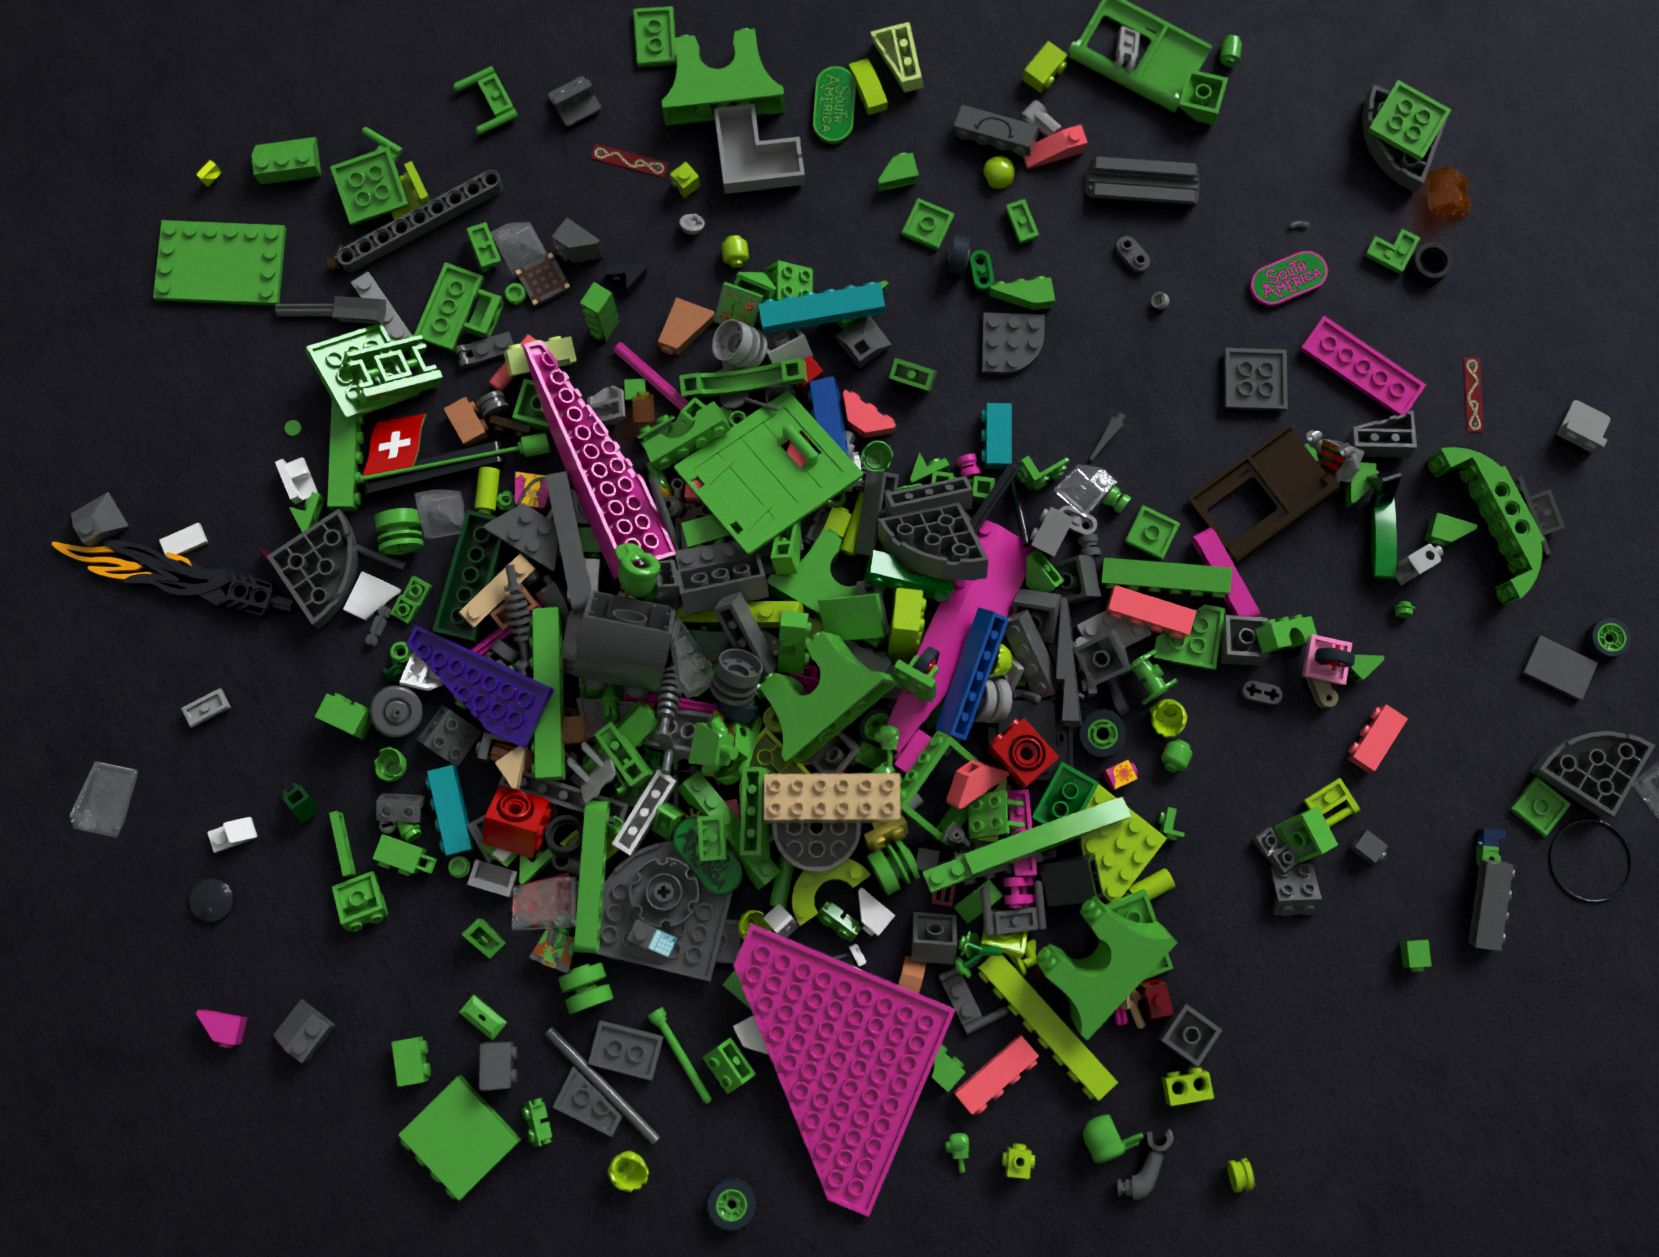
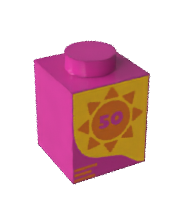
[1102,759,1138,791]

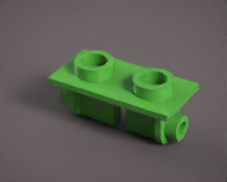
[636,414,676,449]
[816,902,862,942]
[522,1098,552,1146]

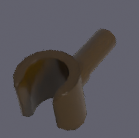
[326,245,343,274]

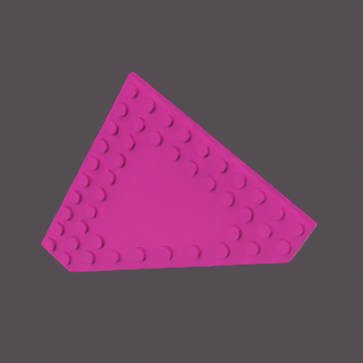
[734,923,955,1217]

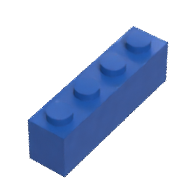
[808,376,850,458]

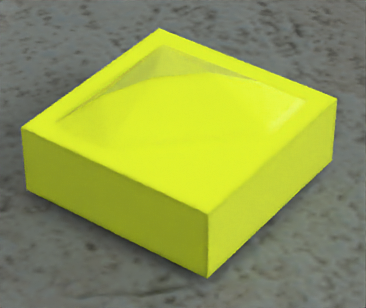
[197,160,222,187]

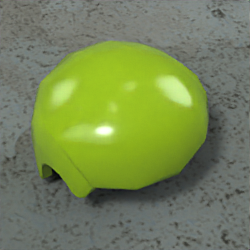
[984,156,1014,189]
[737,910,772,940]

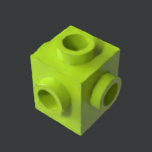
[1002,1144,1035,1179]

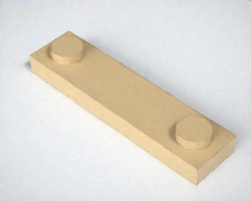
[458,554,535,628]

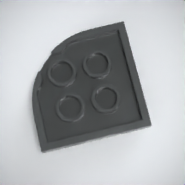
[982,313,1045,374]

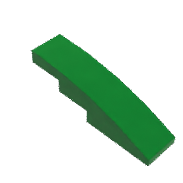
[1370,499,1397,579]

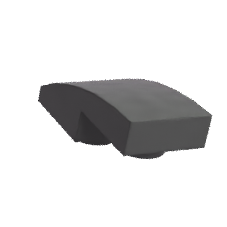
[1252,827,1299,874]

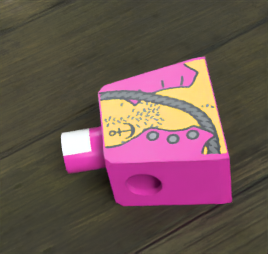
[515,472,551,513]

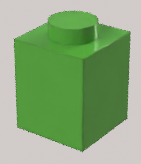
[1400,940,1431,972]

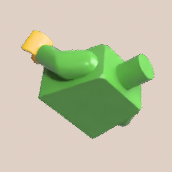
[688,710,739,777]

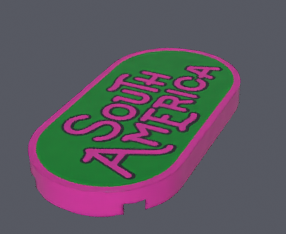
[1250,251,1328,307]

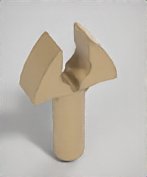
[1121,989,1146,1029]

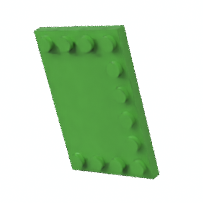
[153,220,286,306]

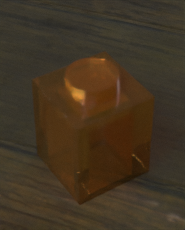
[632,391,656,422]

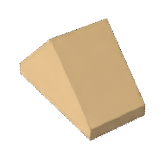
[495,746,528,790]

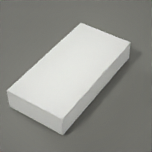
[159,523,208,559]

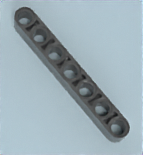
[546,471,591,614]

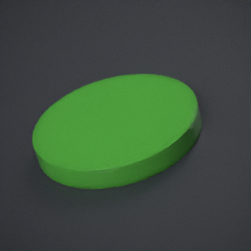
[285,420,301,436]

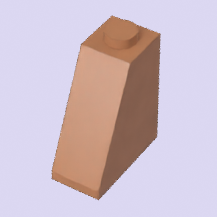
[658,298,715,355]

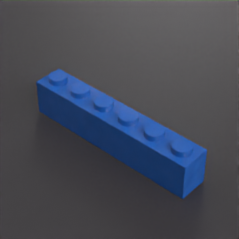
[935,607,1009,740]

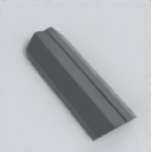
[1084,156,1199,205]

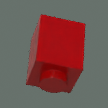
[794,356,823,392]

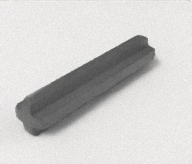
[275,304,334,316]

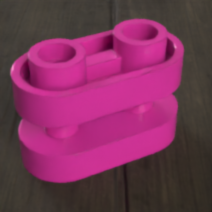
[1003,877,1035,909]

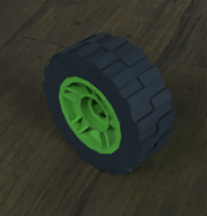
[707,1178,757,1231]

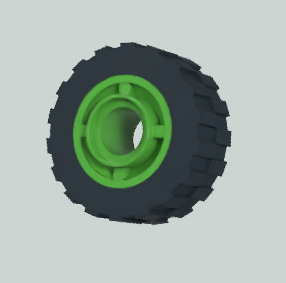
[1079,709,1127,757]

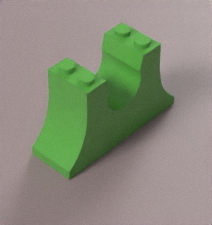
[662,28,784,126]
[766,529,889,651]
[759,631,899,764]
[1035,896,1178,1040]

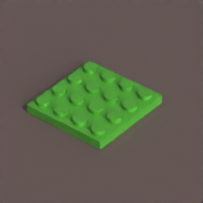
[305,324,420,421]

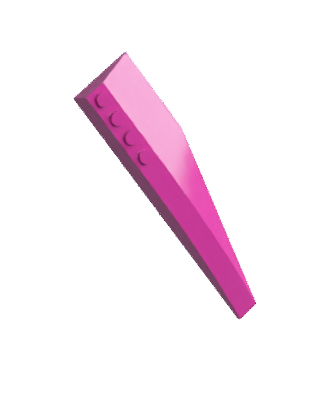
[522,340,675,579]
[879,520,1037,753]

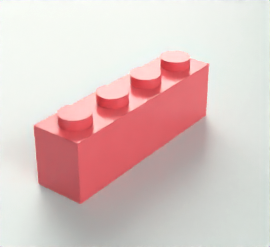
[1105,585,1196,640]
[953,1035,1039,1115]

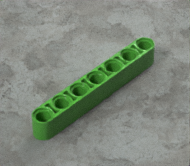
[574,800,610,954]

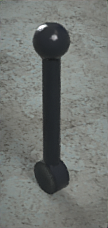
[654,766,698,775]

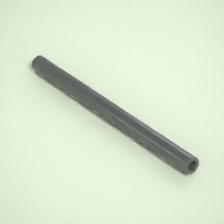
[544,1027,660,1145]

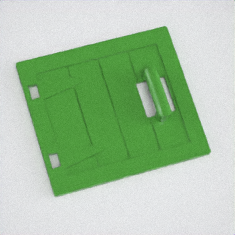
[674,391,863,555]

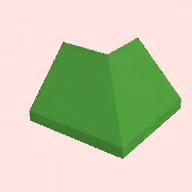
[734,272,776,323]

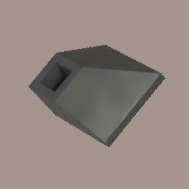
[835,316,892,368]

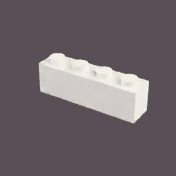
[612,769,679,855]

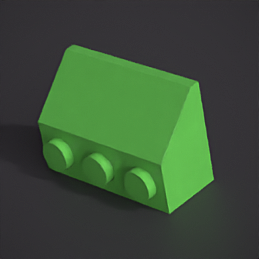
[252,137,321,184]

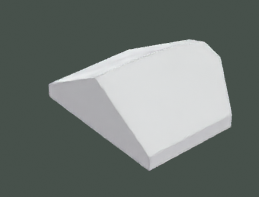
[400,651,443,691]

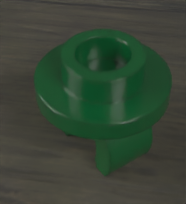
[383,660,405,683]

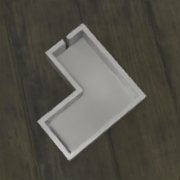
[714,104,805,194]

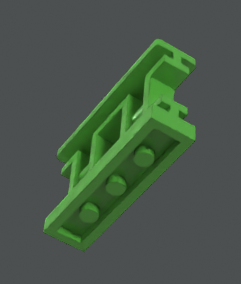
[342,335,443,406]

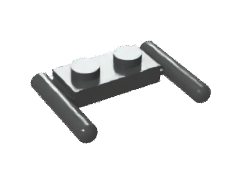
[981,880,1046,935]
[938,957,1008,1035]

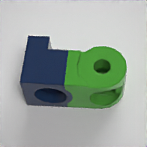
[1476,829,1506,866]

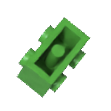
[703,1037,755,1094]

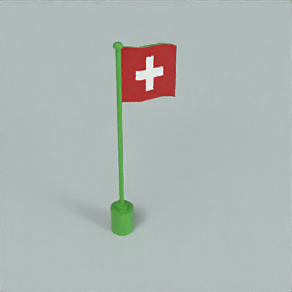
[359,413,550,483]

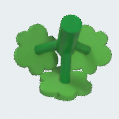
[955,931,1002,978]

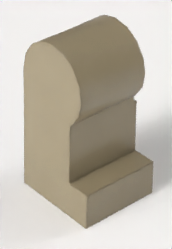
[1305,677,1338,709]

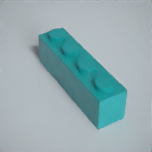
[425,765,475,856]

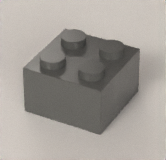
[1157,1003,1222,1067]

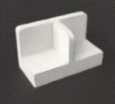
[275,457,319,504]

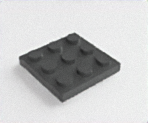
[1224,348,1288,411]

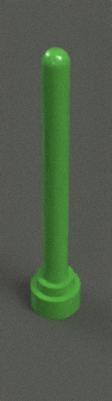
[647,1007,711,1104]

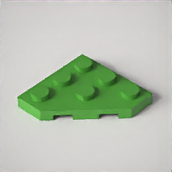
[1152,605,1225,671]

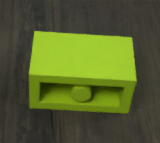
[1022,41,1067,93]

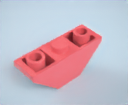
[842,390,896,438]
[946,760,1009,809]

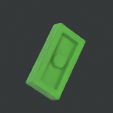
[1005,199,1039,244]

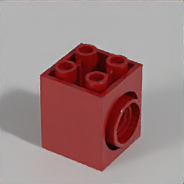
[988,718,1059,790]
[483,785,552,859]

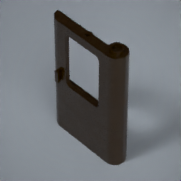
[1187,424,1341,564]

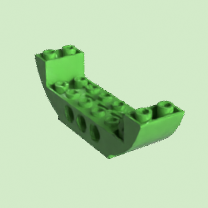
[1427,447,1545,606]

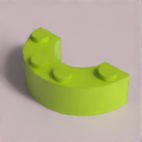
[792,859,871,926]

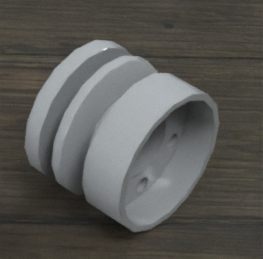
[712,319,768,370]

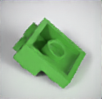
[332,871,388,932]

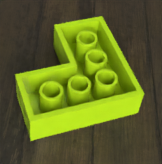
[887,566,926,663]

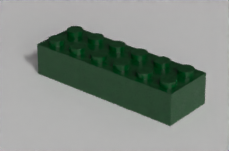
[432,510,506,645]

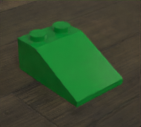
[1031,762,1099,826]

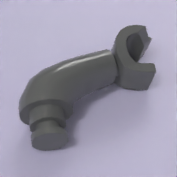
[1118,1129,1174,1200]

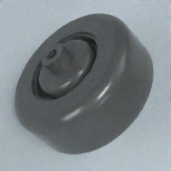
[369,685,423,738]

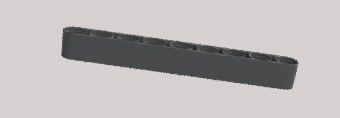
[337,170,503,272]

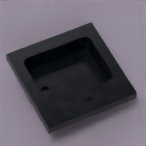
[987,696,1074,781]

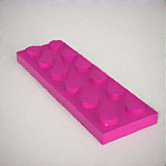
[1300,316,1426,416]

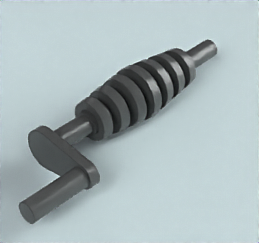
[504,564,531,676]
[653,656,682,775]

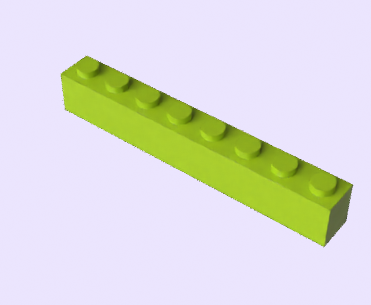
[977,954,1118,1101]

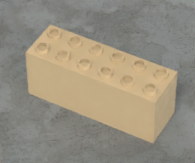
[764,774,900,823]

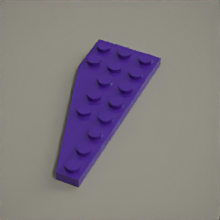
[406,625,555,749]

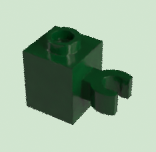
[282,783,320,824]

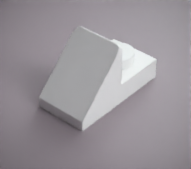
[207,817,258,853]
[764,904,799,938]

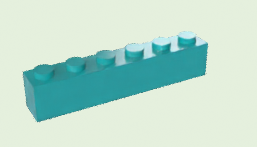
[758,282,885,334]

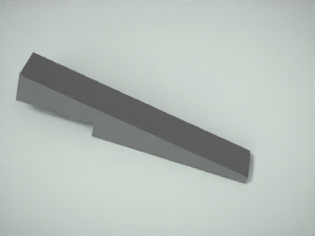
[1056,597,1082,727]

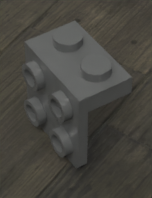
[476,732,531,764]
[1270,863,1322,916]

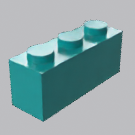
[981,403,1012,469]

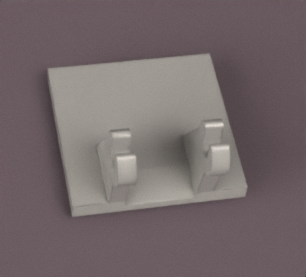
[567,742,616,803]

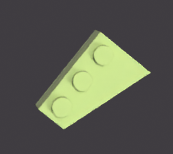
[870,22,924,92]
[504,336,577,377]

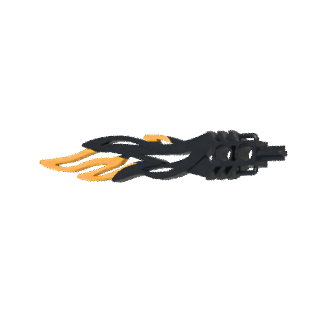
[52,540,295,616]

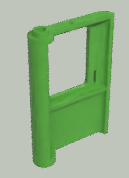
[1068,0,1212,113]

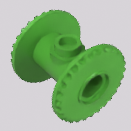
[1121,649,1177,705]

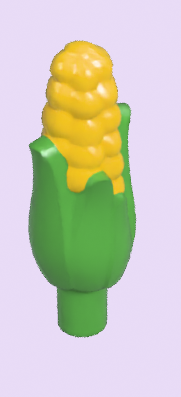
[645,461,673,507]

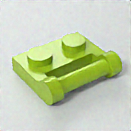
[1303,778,1360,828]

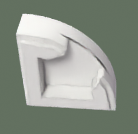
[849,944,866,967]

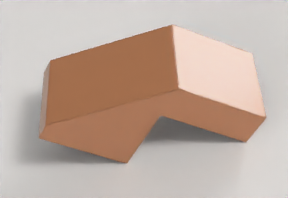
[898,956,926,993]

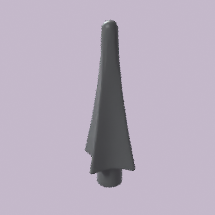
[1089,412,1126,461]

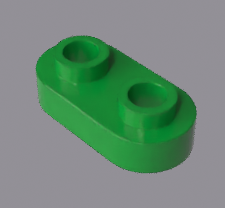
[970,250,994,291]

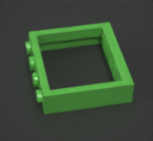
[900,730,978,846]

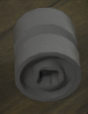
[484,637,520,667]

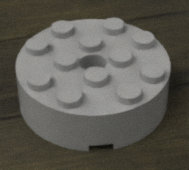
[773,823,861,872]

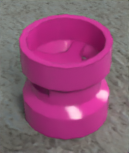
[956,454,981,479]

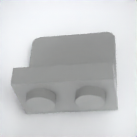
[1556,400,1610,453]

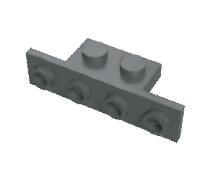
[1516,476,1566,556]

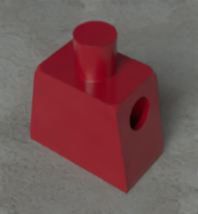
[1138,978,1173,1023]

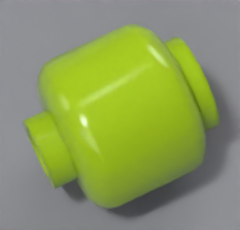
[721,235,749,268]

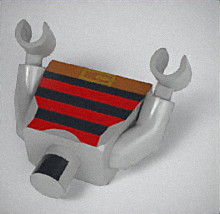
[1305,430,1364,484]

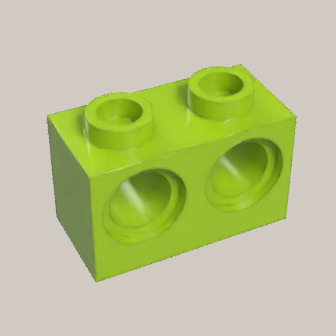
[1162,1067,1214,1106]

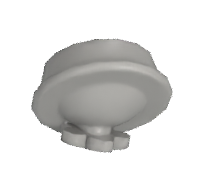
[679,213,705,235]

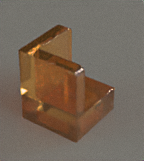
[562,716,588,744]

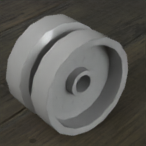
[973,677,1012,724]

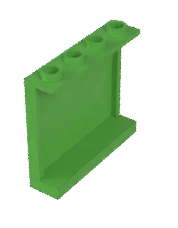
[398,1075,521,1200]

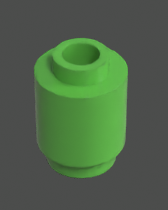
[1220,35,1242,67]

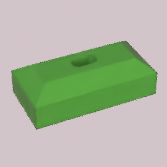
[459,995,508,1040]

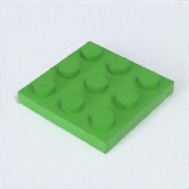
[1367,80,1451,161]
[330,147,410,226]

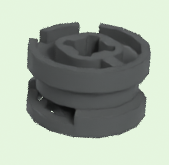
[476,391,510,420]

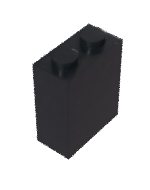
[1038,854,1104,907]

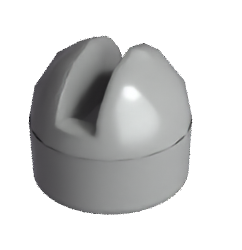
[1151,292,1170,309]
[379,821,398,834]

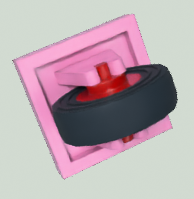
[1302,634,1355,685]

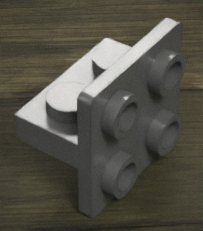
[548,76,602,127]

